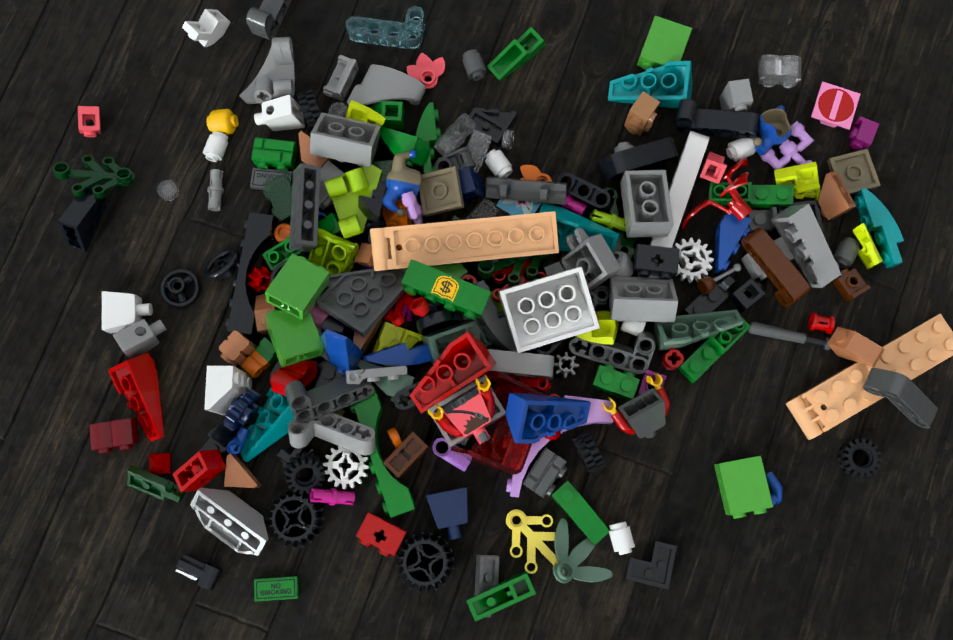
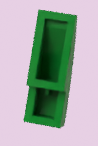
[487,27,547,81]

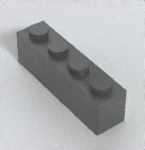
[289,163,321,252]

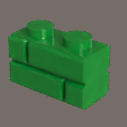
[251,137,298,171]

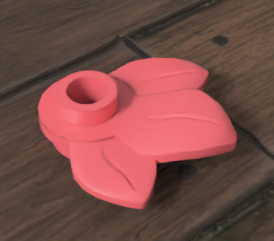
[407,53,445,89]

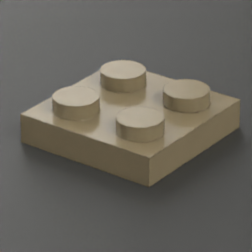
[827,149,881,195]
[419,166,464,217]

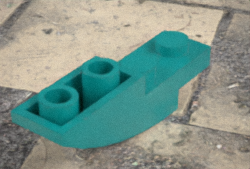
[854,188,904,269]

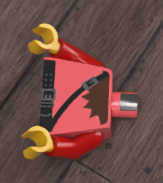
[427,375,495,445]

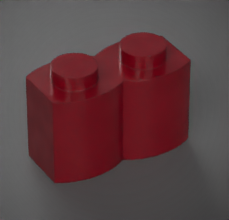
[89,418,139,454]

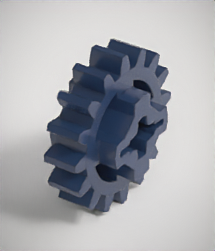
[224,388,261,431]

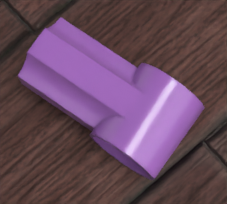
[433,438,474,472]

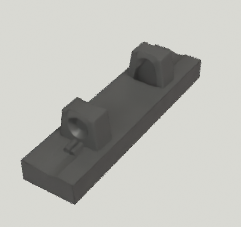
[485,176,567,205]

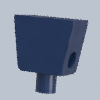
[426,487,468,540]

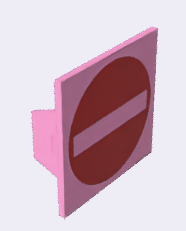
[811,81,861,130]

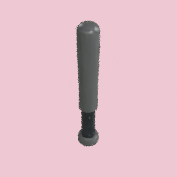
[748,321,831,350]

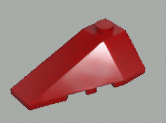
[409,331,496,414]
[108,352,164,442]

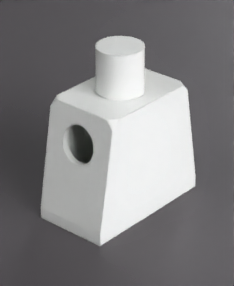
[254,95,305,131]
[102,291,153,333]

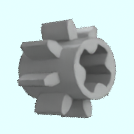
[554,352,579,379]

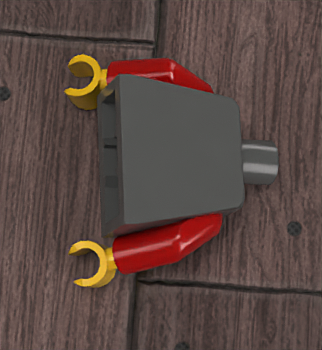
[601,373,670,438]

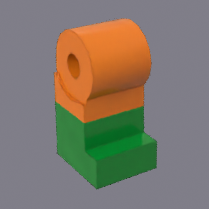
[241,337,278,378]

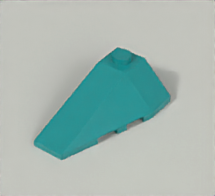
[608,61,692,108]
[539,203,619,253]
[240,387,294,462]

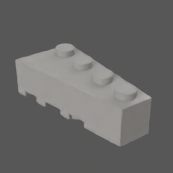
[770,204,842,288]

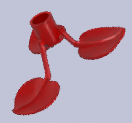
[682,157,752,229]

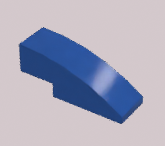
[362,343,432,366]

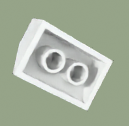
[204,366,252,415]

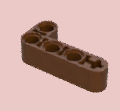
[741,227,811,307]

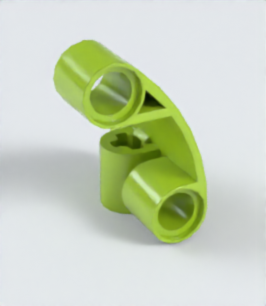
[325,164,382,239]

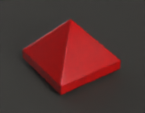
[149,453,171,475]

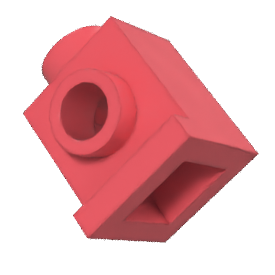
[78,106,101,137]
[700,152,727,184]

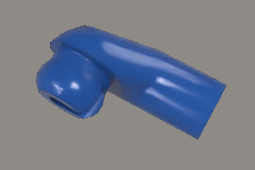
[226,427,250,455]
[766,472,783,505]

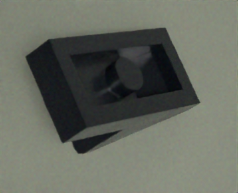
[358,182,387,228]
[200,421,239,458]

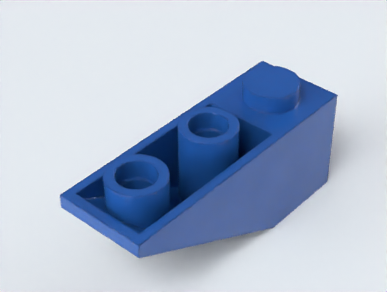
[714,213,751,275]

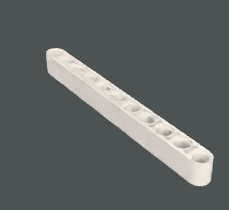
[620,131,710,336]

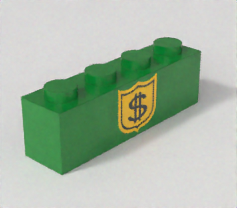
[401,259,491,320]

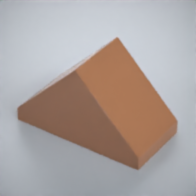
[224,453,262,488]

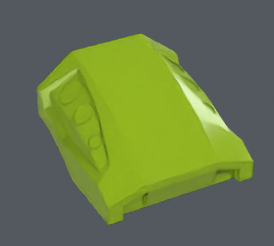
[307,228,359,275]

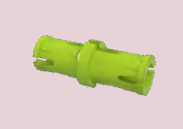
[591,209,626,232]

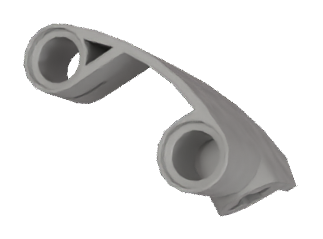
[239,37,295,104]
[347,64,426,106]

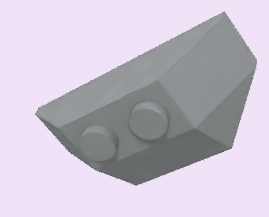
[190,488,269,556]

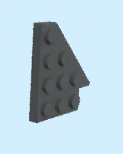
[316,268,407,337]

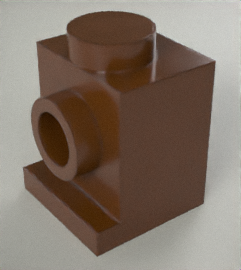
[832,268,871,302]

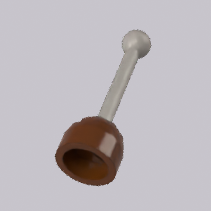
[697,264,741,294]

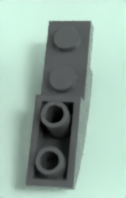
[473,280,517,352]

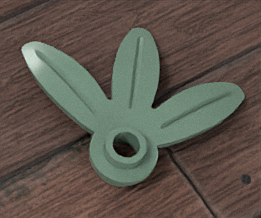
[553,518,613,583]

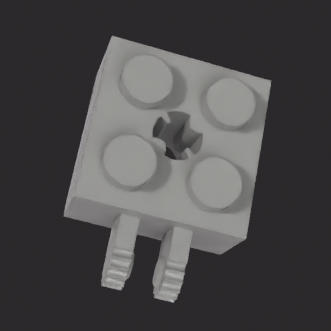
[562,228,622,291]

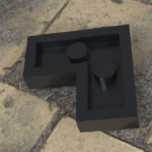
[625,541,677,590]

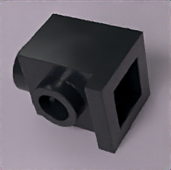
[728,278,765,313]

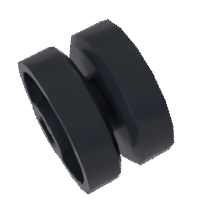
[412,297,462,334]

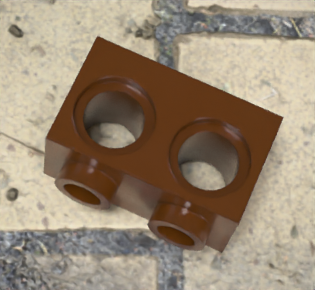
[383,432,429,478]

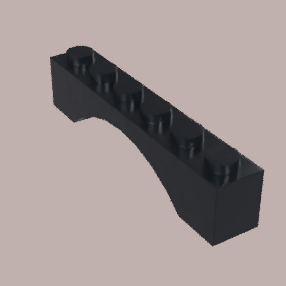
[225,212,278,338]

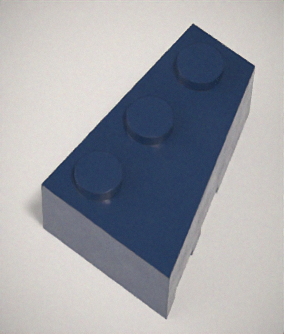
[416,166,488,206]

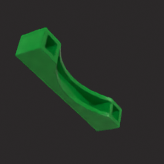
[350,388,416,518]

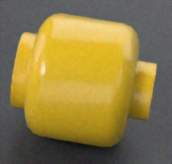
[207,109,239,135]

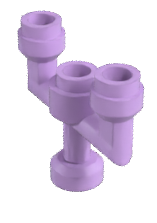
[759,121,814,170]
[401,191,423,225]

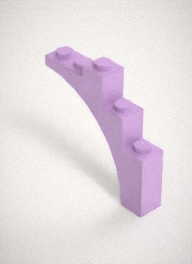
[503,395,615,497]

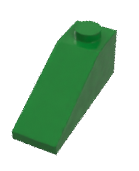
[380,126,430,167]
[551,481,610,546]
[466,571,536,622]

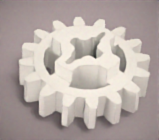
[673,238,714,283]
[323,446,370,489]

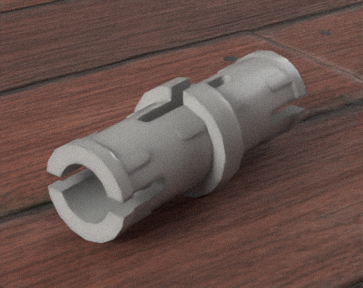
[207,169,224,211]

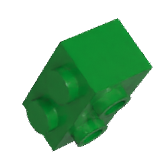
[591,364,640,401]

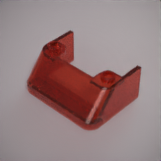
[451,371,545,474]

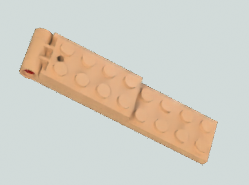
[370,211,559,271]
[785,313,953,440]

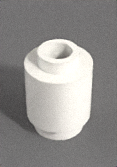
[203,131,228,162]
[726,138,756,161]
[485,149,513,178]
[609,521,635,555]

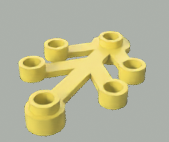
[506,509,564,574]

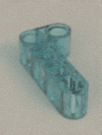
[346,6,425,49]

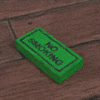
[254,576,299,602]

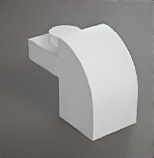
[182,9,230,47]

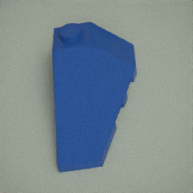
[320,329,364,376]
[505,393,591,444]

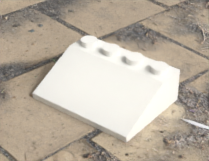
[498,267,600,353]

